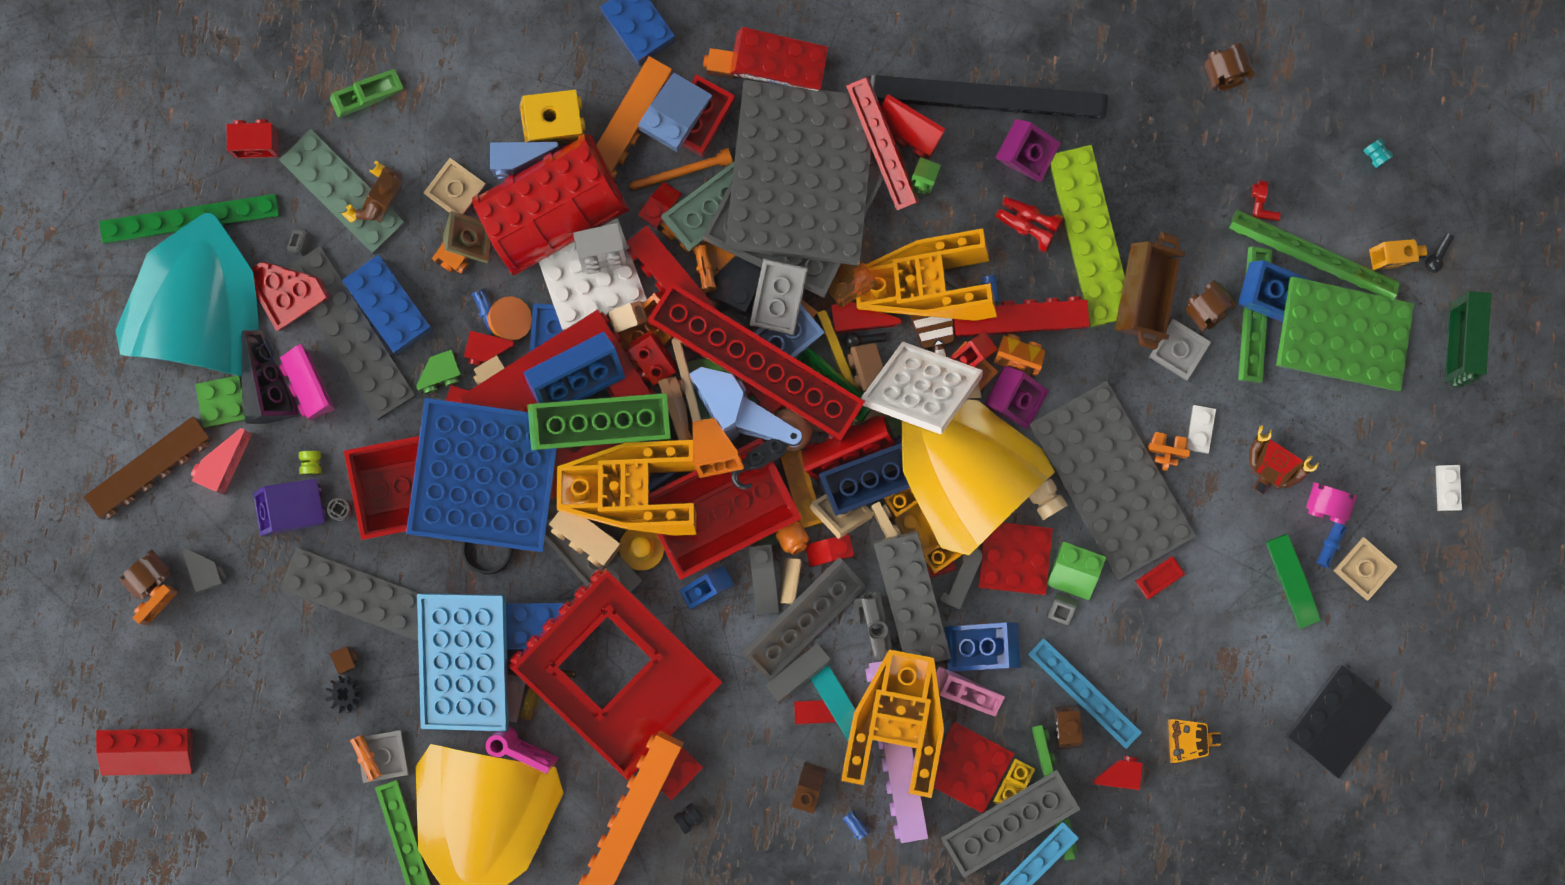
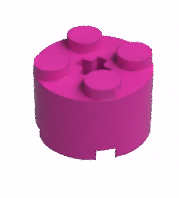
[1306,482,1357,525]

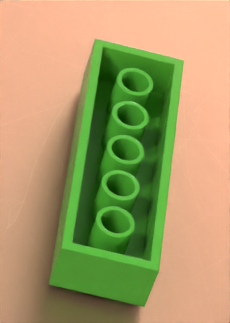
[527,393,670,450]

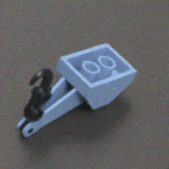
[690,367,802,489]

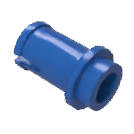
[981,275,1000,302]
[843,810,870,840]

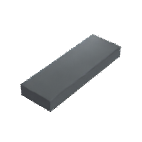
[765,643,832,704]

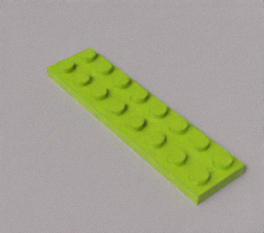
[1050,145,1125,328]

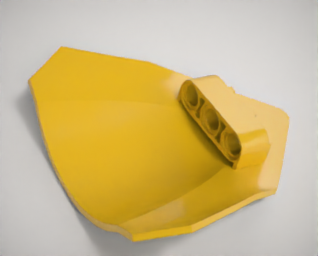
[902,399,1055,555]
[415,744,564,885]

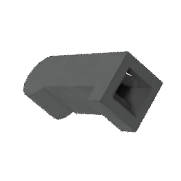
[938,548,982,610]

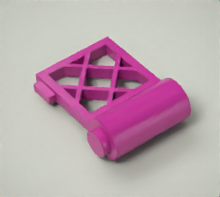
[486,726,559,774]

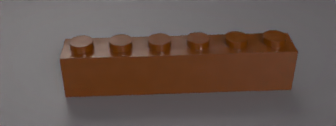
[84,416,213,520]

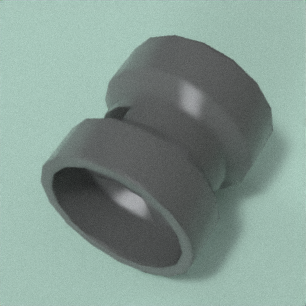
[327,498,352,521]

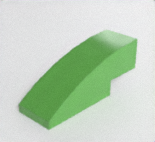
[330,69,403,118]

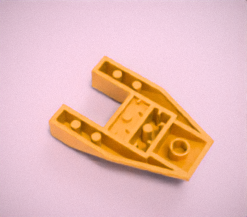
[853,228,997,321]
[557,440,696,535]
[841,650,944,798]

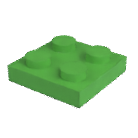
[195,376,245,428]

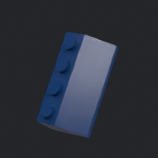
[523,332,625,403]

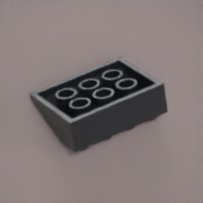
[1284,665,1392,779]

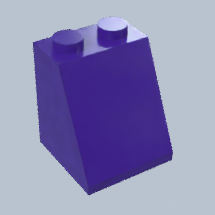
[253,479,326,536]

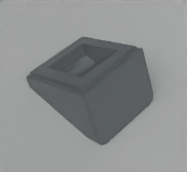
[1048,592,1078,626]

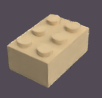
[549,511,622,568]

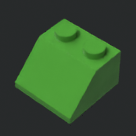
[1047,542,1106,601]

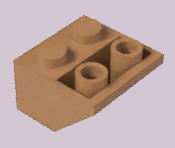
[847,343,883,394]

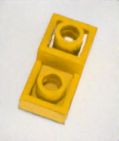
[993,759,1035,804]

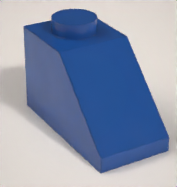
[679,565,734,610]

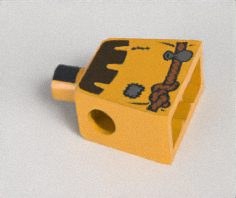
[1369,239,1427,271]
[1168,719,1221,763]

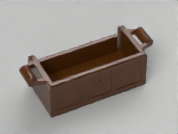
[1115,232,1185,350]

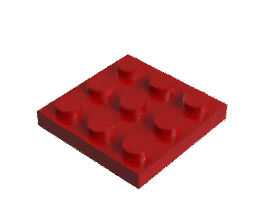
[978,523,1053,595]
[934,722,1015,814]

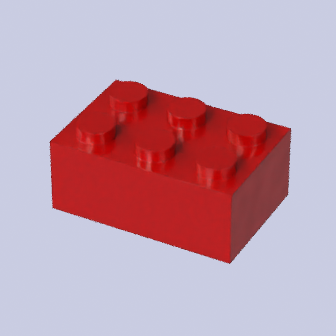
[682,74,735,158]

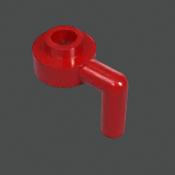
[1251,180,1281,221]

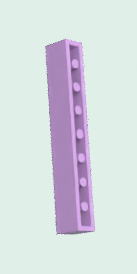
[865,661,928,843]

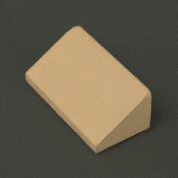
[778,558,801,604]

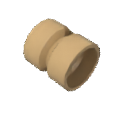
[1029,479,1068,520]

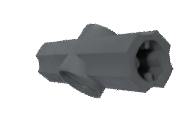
[861,591,893,661]

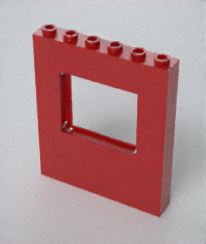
[459,310,670,500]
[509,568,722,780]

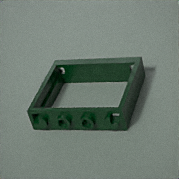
[1444,291,1492,387]

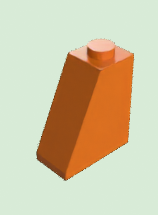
[692,418,744,478]

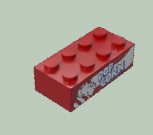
[729,27,828,91]

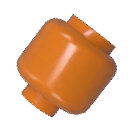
[776,522,809,555]

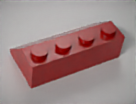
[801,416,897,480]
[96,728,192,776]

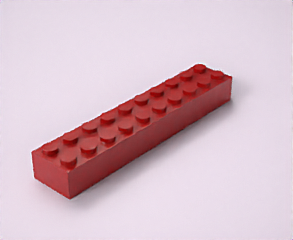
[647,282,865,442]

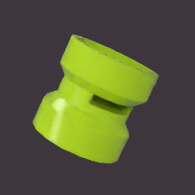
[299,451,322,475]

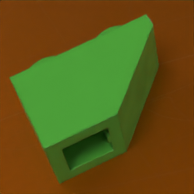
[911,157,941,194]
[416,350,462,394]

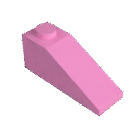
[936,667,1005,717]

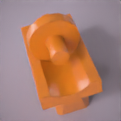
[1147,432,1190,471]

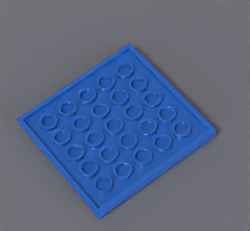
[406,398,557,552]

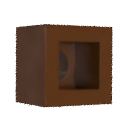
[329,646,359,675]

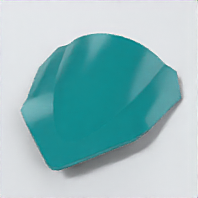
[115,213,259,377]

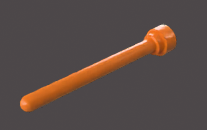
[629,148,733,190]

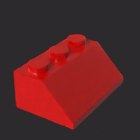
[881,94,945,159]

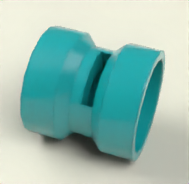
[1363,138,1394,168]

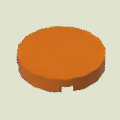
[487,296,532,341]

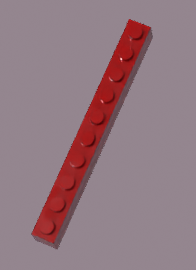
[626,225,782,414]

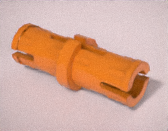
[694,245,716,292]
[350,734,382,782]

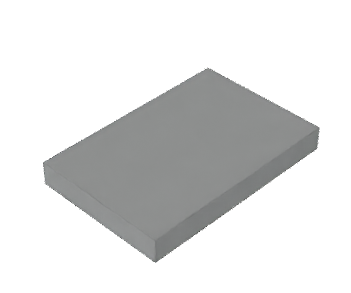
[750,258,808,335]

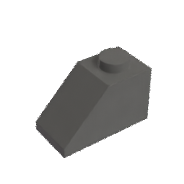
[182,548,227,593]

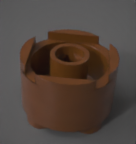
[1204,43,1255,91]
[1185,280,1238,332]
[118,549,171,600]

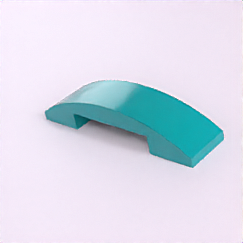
[811,665,874,742]

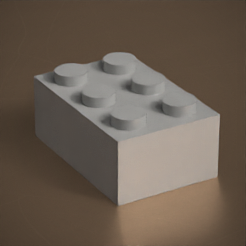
[573,223,627,274]

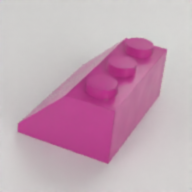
[279,344,335,420]

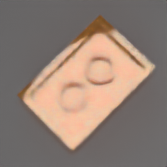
[828,258,878,308]

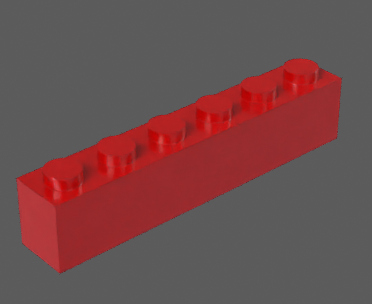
[953,296,1089,337]

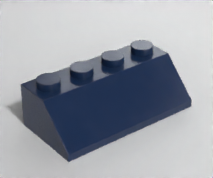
[818,443,910,516]

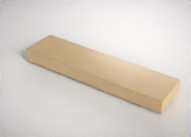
[671,339,702,422]

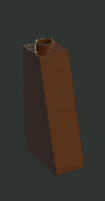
[791,762,826,814]

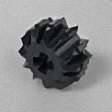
[325,676,364,713]

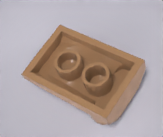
[658,377,693,440]

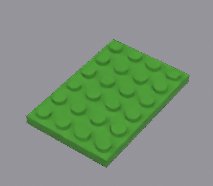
[1276,277,1414,391]

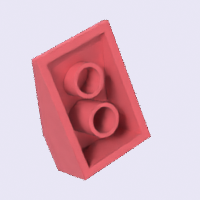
[191,428,252,495]

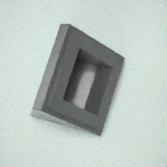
[287,229,313,256]

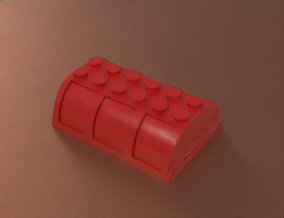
[472,133,629,276]
[344,436,419,540]
[649,438,802,580]

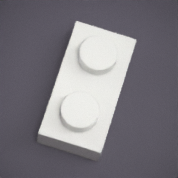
[1187,405,1216,454]
[1436,465,1462,511]

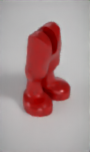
[995,197,1064,253]

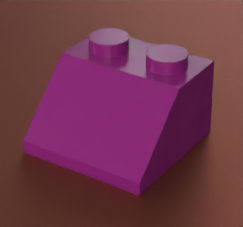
[996,119,1061,182]
[984,365,1049,430]

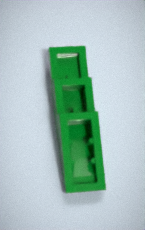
[1266,533,1321,629]

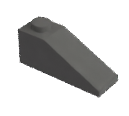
[749,545,779,616]

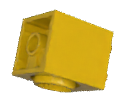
[520,90,585,145]

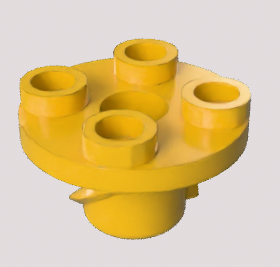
[619,530,664,571]

